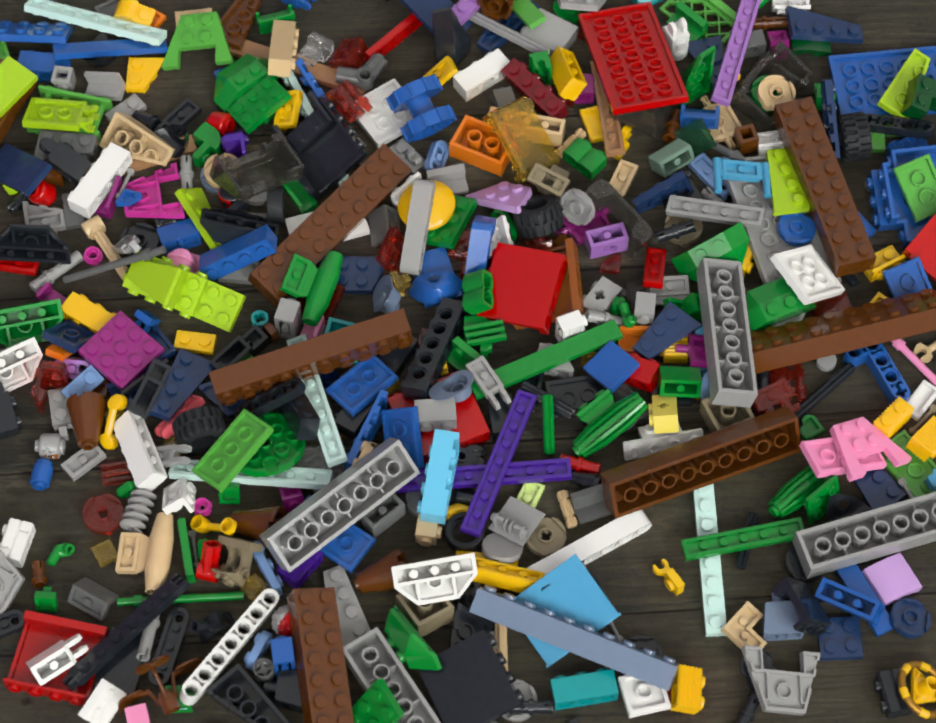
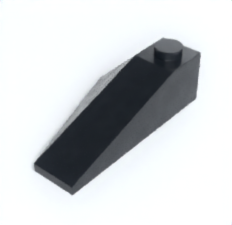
[432,7,471,68]

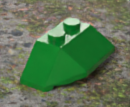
[214,54,281,113]
[671,222,750,282]
[746,277,816,331]
[0,299,64,347]
[384,604,442,670]

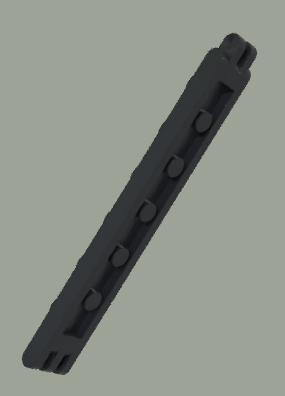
[63,573,190,690]

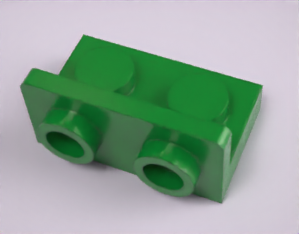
[446,336,481,371]

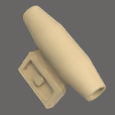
[115,512,174,595]

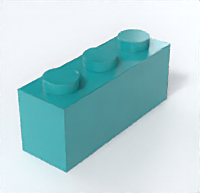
[550,668,619,711]

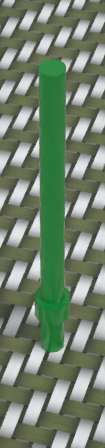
[117,591,244,607]

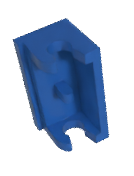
[680,103,720,130]
[156,218,202,256]

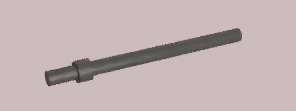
[63,246,166,284]

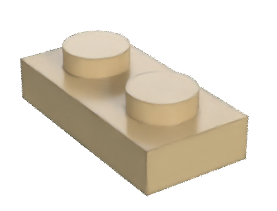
[606,159,639,199]

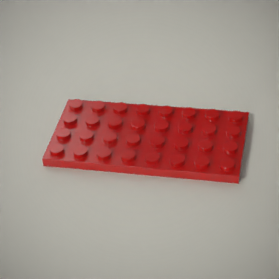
[578,2,689,115]

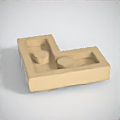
[721,601,767,649]

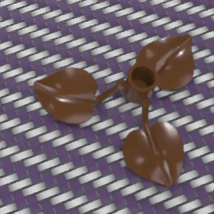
[118,655,203,715]

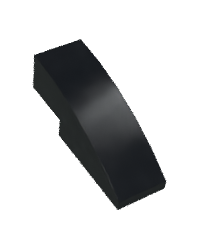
[209,324,272,369]
[127,358,172,420]

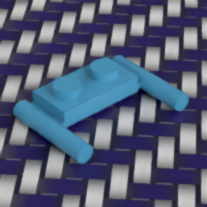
[712,157,772,199]

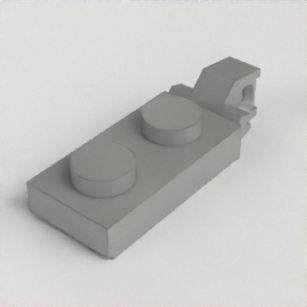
[112,235,142,254]
[48,387,73,441]

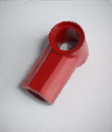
[195,539,222,583]

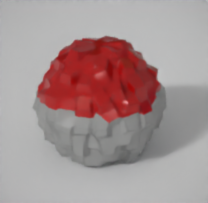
[271,605,292,637]

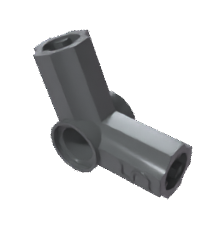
[336,53,388,91]

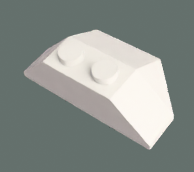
[0,337,43,392]
[391,553,478,606]

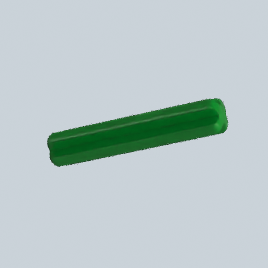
[542,394,555,455]

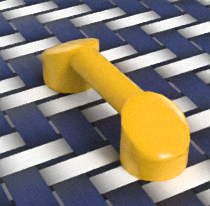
[99,394,127,450]
[190,514,237,537]

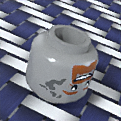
[35,433,66,460]

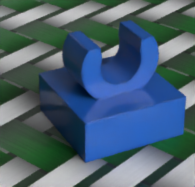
[134,309,161,333]

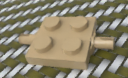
[700,95,742,150]

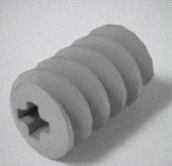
[119,489,157,534]

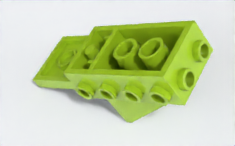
[122,248,246,333]

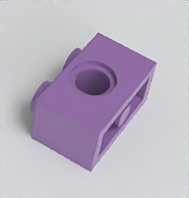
[585,222,629,259]

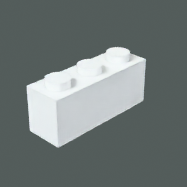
[453,48,510,102]

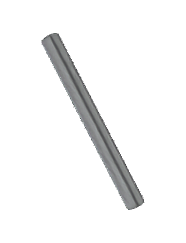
[469,12,550,55]

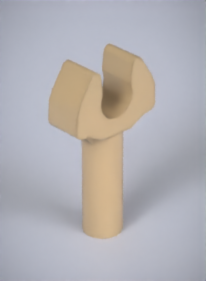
[913,340,936,363]

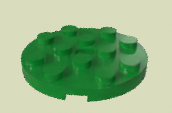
[240,412,306,478]

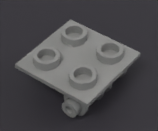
[488,496,545,547]

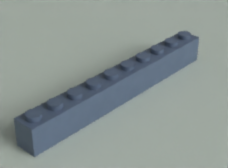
[469,585,680,691]

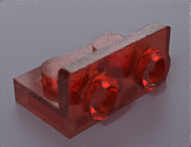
[328,37,368,69]

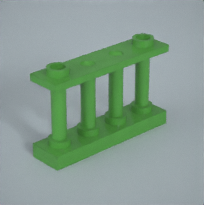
[27,85,113,143]

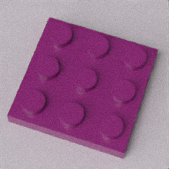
[78,310,164,390]

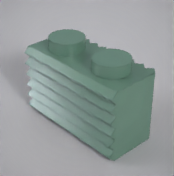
[648,139,695,178]

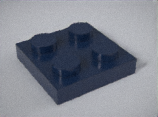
[42,319,96,354]
[817,617,863,661]

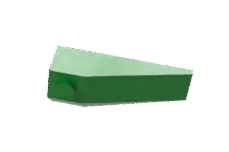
[678,45,716,110]

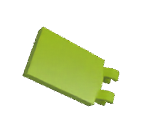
[0,56,38,118]
[22,97,100,133]

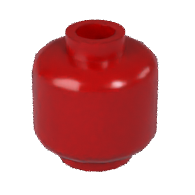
[206,111,235,137]
[28,180,57,207]

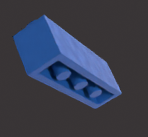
[199,224,277,281]

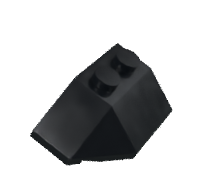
[200,208,279,245]
[0,224,71,264]

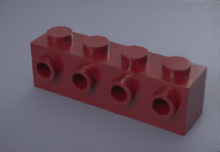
[501,58,569,119]

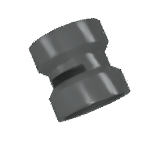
[253,658,276,685]

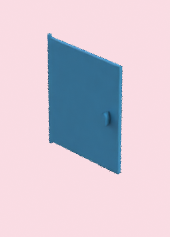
[516,554,622,668]

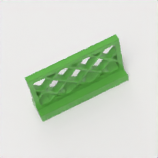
[659,0,736,45]

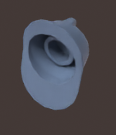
[373,275,401,314]
[429,370,474,403]

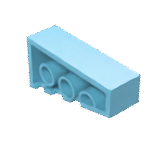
[417,429,460,525]

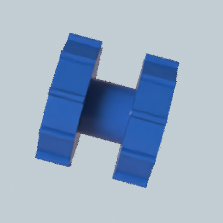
[386,74,457,143]

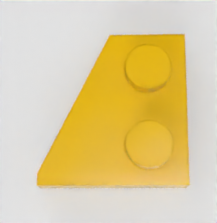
[126,57,164,93]

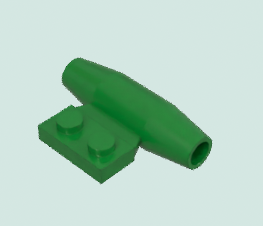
[279,251,343,326]

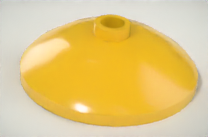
[398,180,456,231]

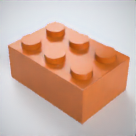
[449,115,518,177]

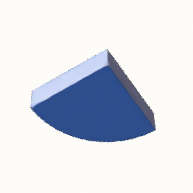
[115,188,142,207]

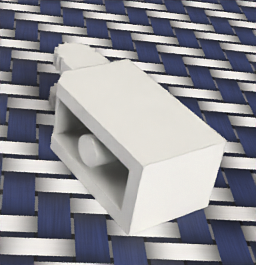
[662,17,690,61]
[26,634,89,686]

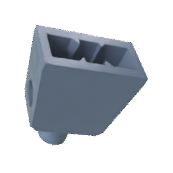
[762,592,804,641]

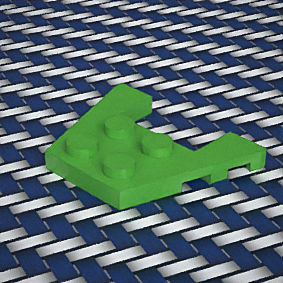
[162,11,234,71]

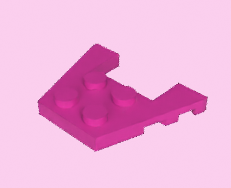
[121,162,185,219]

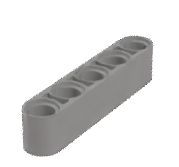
[400,178,436,276]

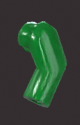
[618,302,637,328]
[46,543,75,567]

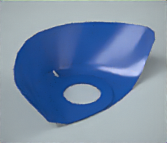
[409,271,463,304]

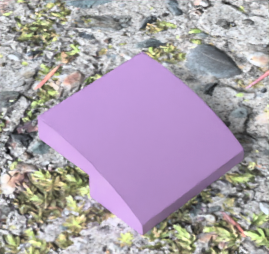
[862,553,922,606]

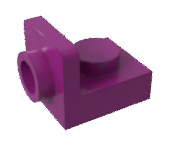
[767,30,789,59]
[35,282,67,305]
[278,487,304,514]

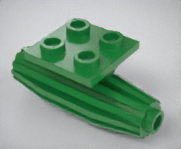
[572,389,648,458]
[768,465,840,525]

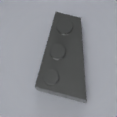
[34,129,100,163]

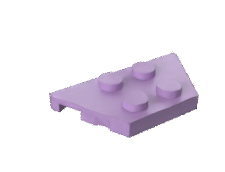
[465,181,532,214]

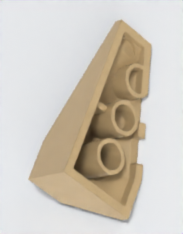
[99,112,175,166]

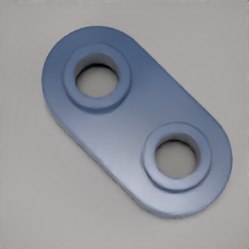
[425,140,449,171]
[243,630,273,671]

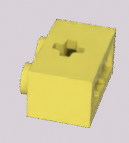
[648,395,679,434]

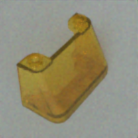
[482,96,561,184]

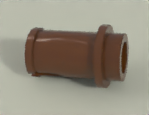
[31,560,48,588]

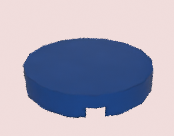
[777,213,816,247]

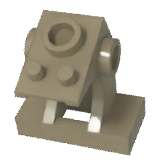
[527,162,571,198]
[211,535,264,587]

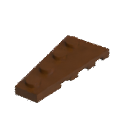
[220,0,262,51]

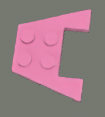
[829,417,912,482]

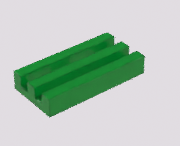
[463,319,507,346]

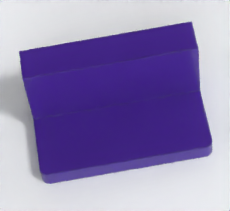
[223,133,249,170]

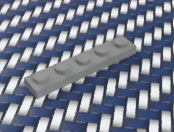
[666,195,766,229]

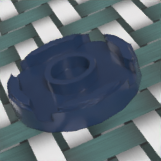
[889,598,931,639]

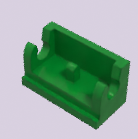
[255,4,296,35]
[528,51,552,87]

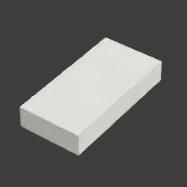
[907,380,936,422]

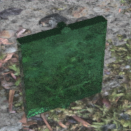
[675,118,717,157]

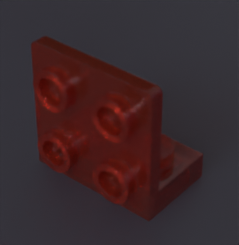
[31,360,71,414]

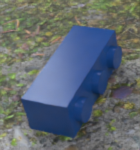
[815,577,885,625]

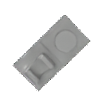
[390,138,425,175]

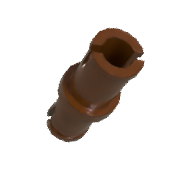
[663,109,681,143]

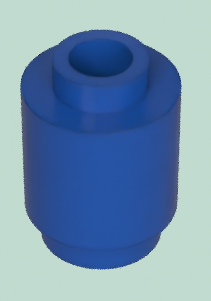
[29,459,54,491]

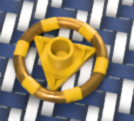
[898,660,936,719]

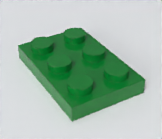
[226,75,292,134]
[426,195,478,249]
[352,678,405,723]

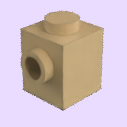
[415,513,442,546]

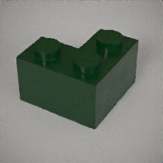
[901,73,936,120]

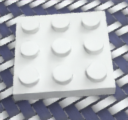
[347,78,413,148]
[770,245,845,305]

